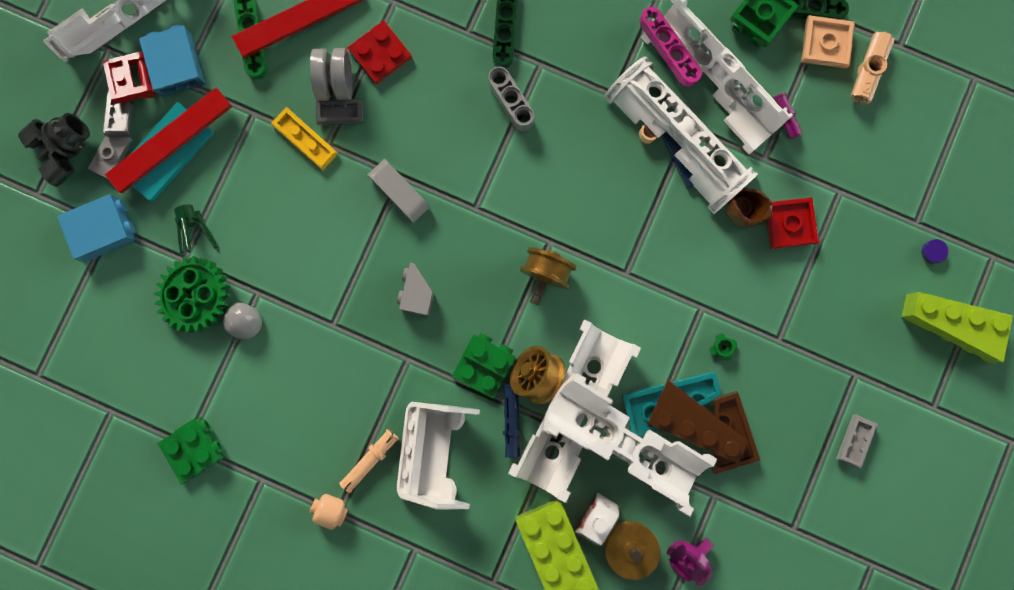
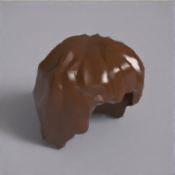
[726,187,772,229]

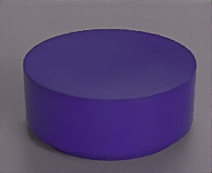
[921,239,949,263]

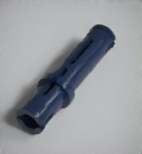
[503,385,522,457]

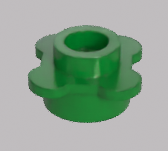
[710,334,738,361]

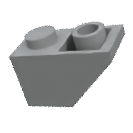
[397,263,434,317]

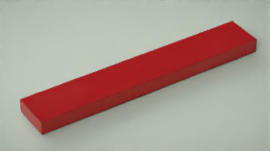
[231,0,364,59]
[104,87,233,194]

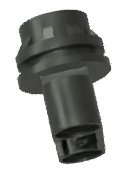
[18,113,90,187]

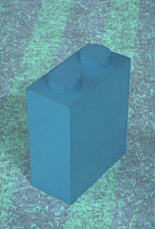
[139,25,206,97]
[57,194,136,262]

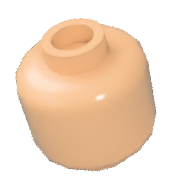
[309,494,348,530]

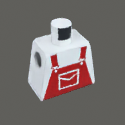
[575,492,619,546]

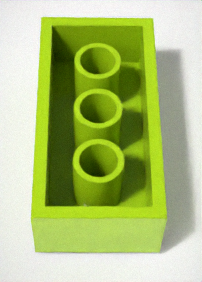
[515,498,599,590]

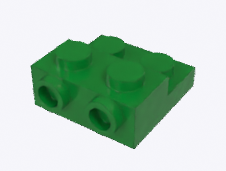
[729,0,799,48]
[452,332,516,399]
[157,417,225,484]

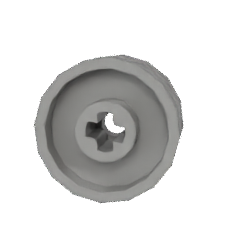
[310,48,353,101]

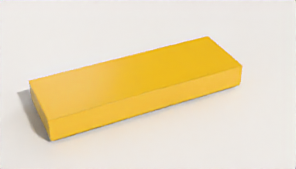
[271,107,338,171]

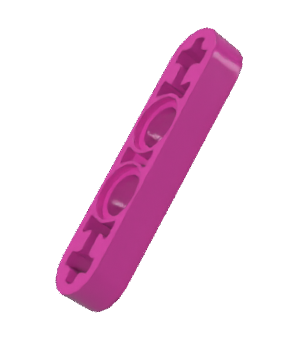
[639,7,702,87]

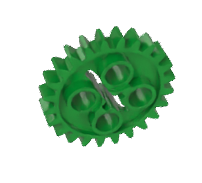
[154,256,231,333]

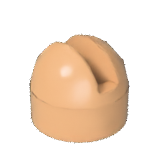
[639,124,657,144]

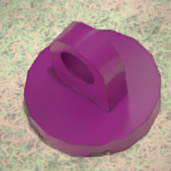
[667,537,714,586]

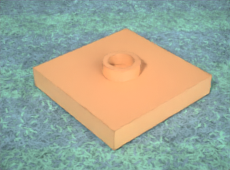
[801,15,855,69]

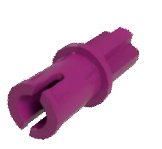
[773,92,802,139]

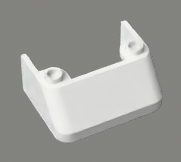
[397,402,480,509]

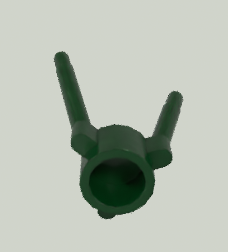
[174,204,218,254]

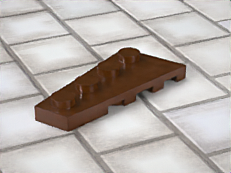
[648,378,748,464]

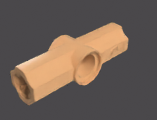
[850,32,894,104]

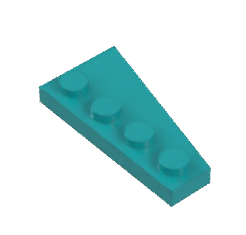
[622,371,721,438]

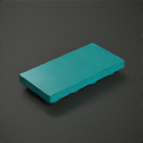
[133,102,214,202]

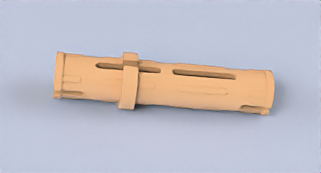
[339,429,399,493]

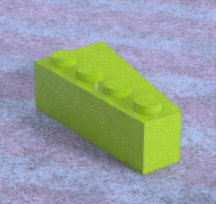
[901,292,1013,363]

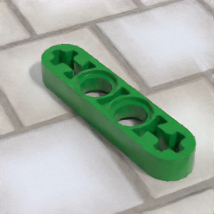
[234,0,267,80]

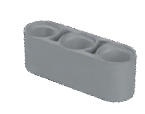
[489,67,534,132]
[367,159,430,223]

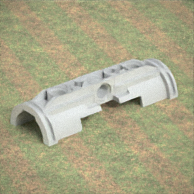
[43,0,166,62]
[641,0,793,154]
[603,56,758,214]
[508,319,641,503]
[544,373,717,516]

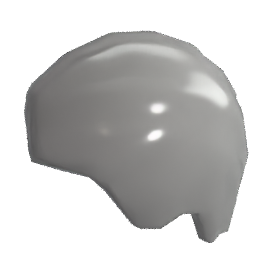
[222,302,262,340]

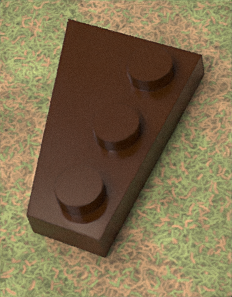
[712,391,760,475]

